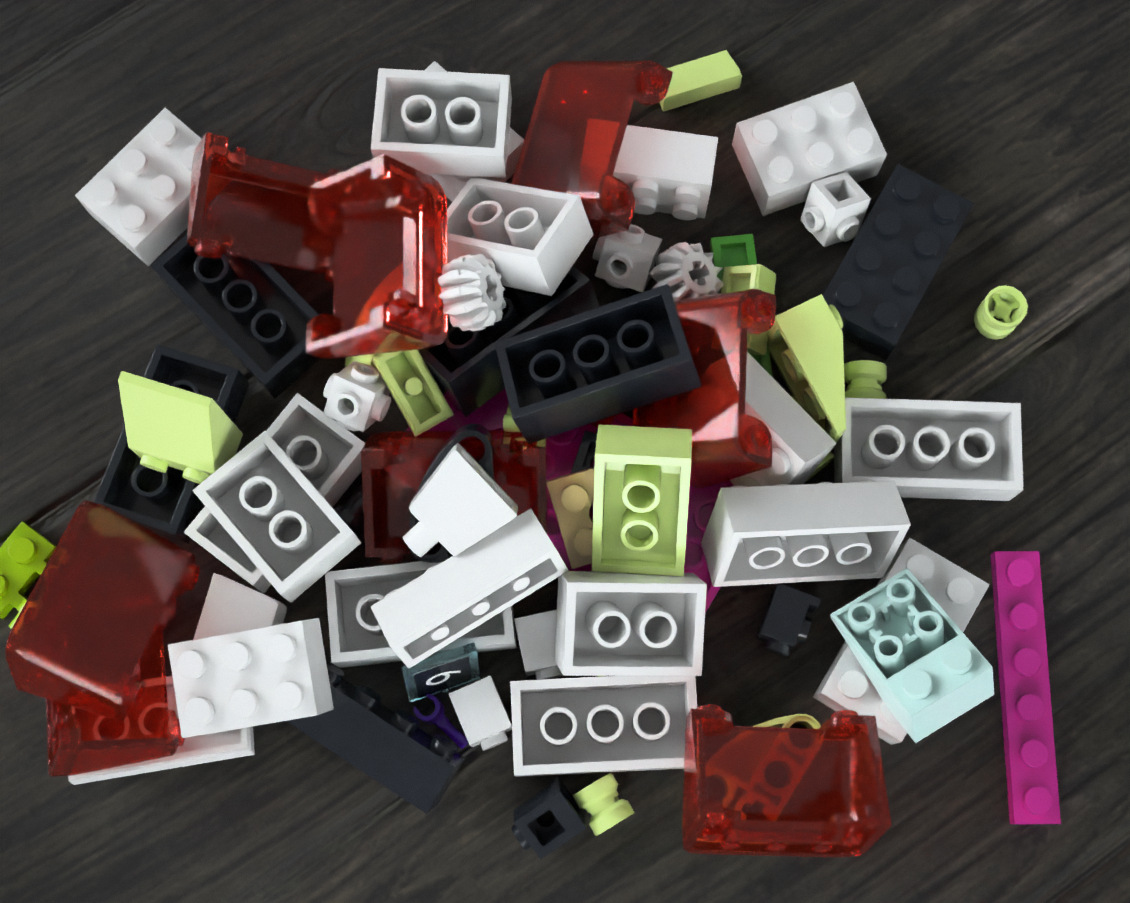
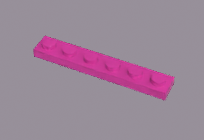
[990,551,1061,824]

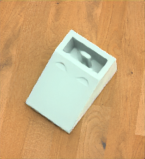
[830,568,994,743]

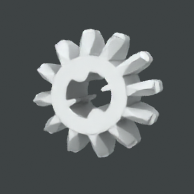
[649,242,724,316]
[438,254,506,332]

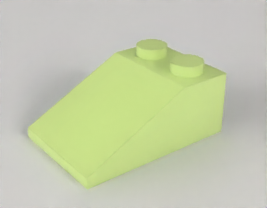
[767,294,846,449]
[118,371,243,484]
[592,424,692,577]

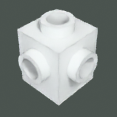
[800,172,871,247]
[593,223,663,292]
[323,360,391,432]

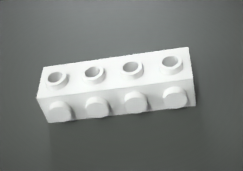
[370,508,569,669]

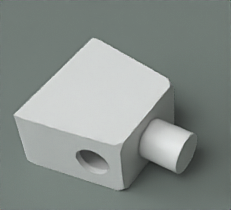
[403,443,518,557]
[193,573,287,640]

